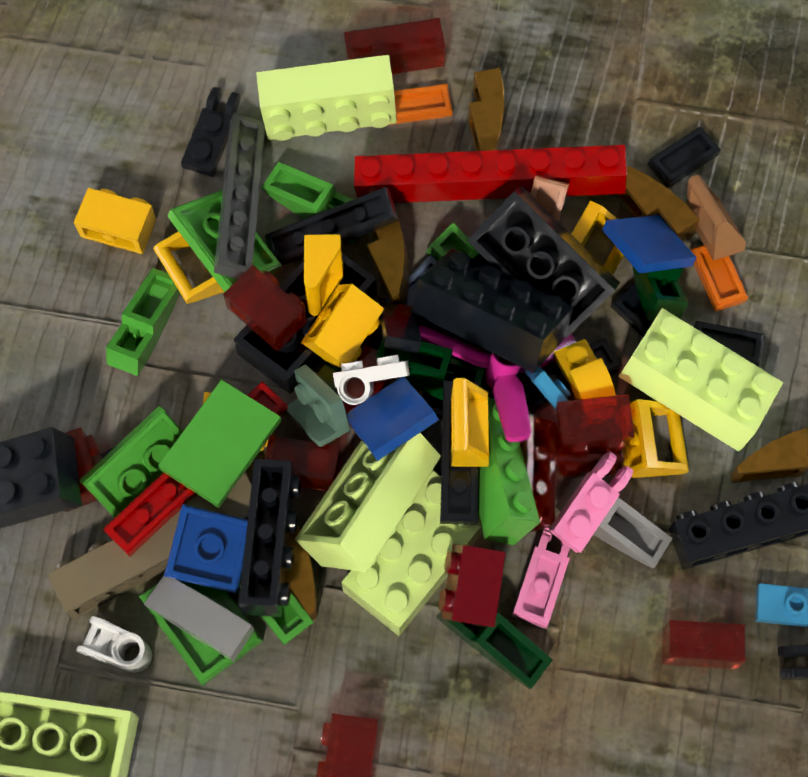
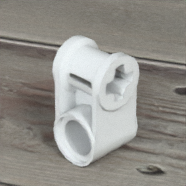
[76,616,152,673]

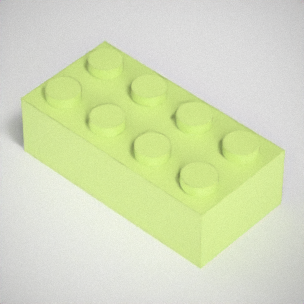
[256,55,397,141]
[619,308,784,452]
[295,433,441,572]
[341,471,483,636]
[0,692,139,777]

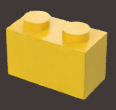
[74,188,156,254]
[301,284,384,367]

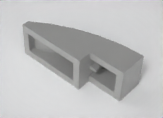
[554,476,673,568]
[144,576,255,662]

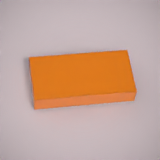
[389,84,453,125]
[691,245,748,312]

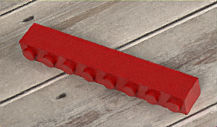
[354,145,627,203]

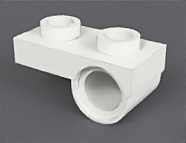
[333,355,410,405]

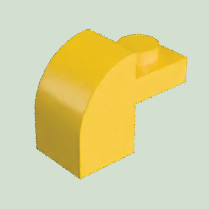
[554,339,617,427]

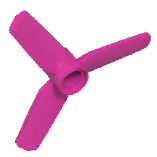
[419,325,576,442]

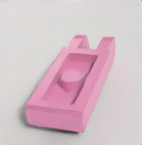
[549,451,634,553]
[512,523,570,629]

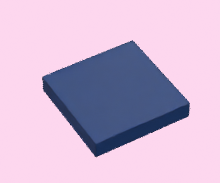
[602,215,697,273]
[346,376,439,461]
[164,504,248,593]

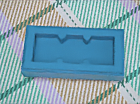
[524,367,585,429]
[755,583,808,627]

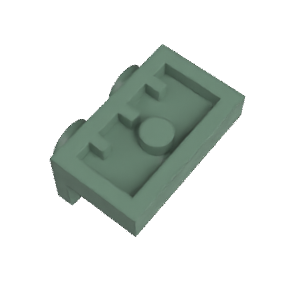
[285,365,350,447]

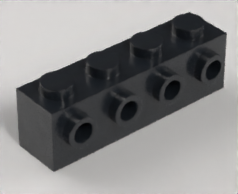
[238,459,301,617]
[669,482,808,570]

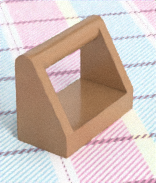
[686,175,746,261]

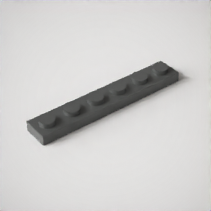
[214,113,265,282]

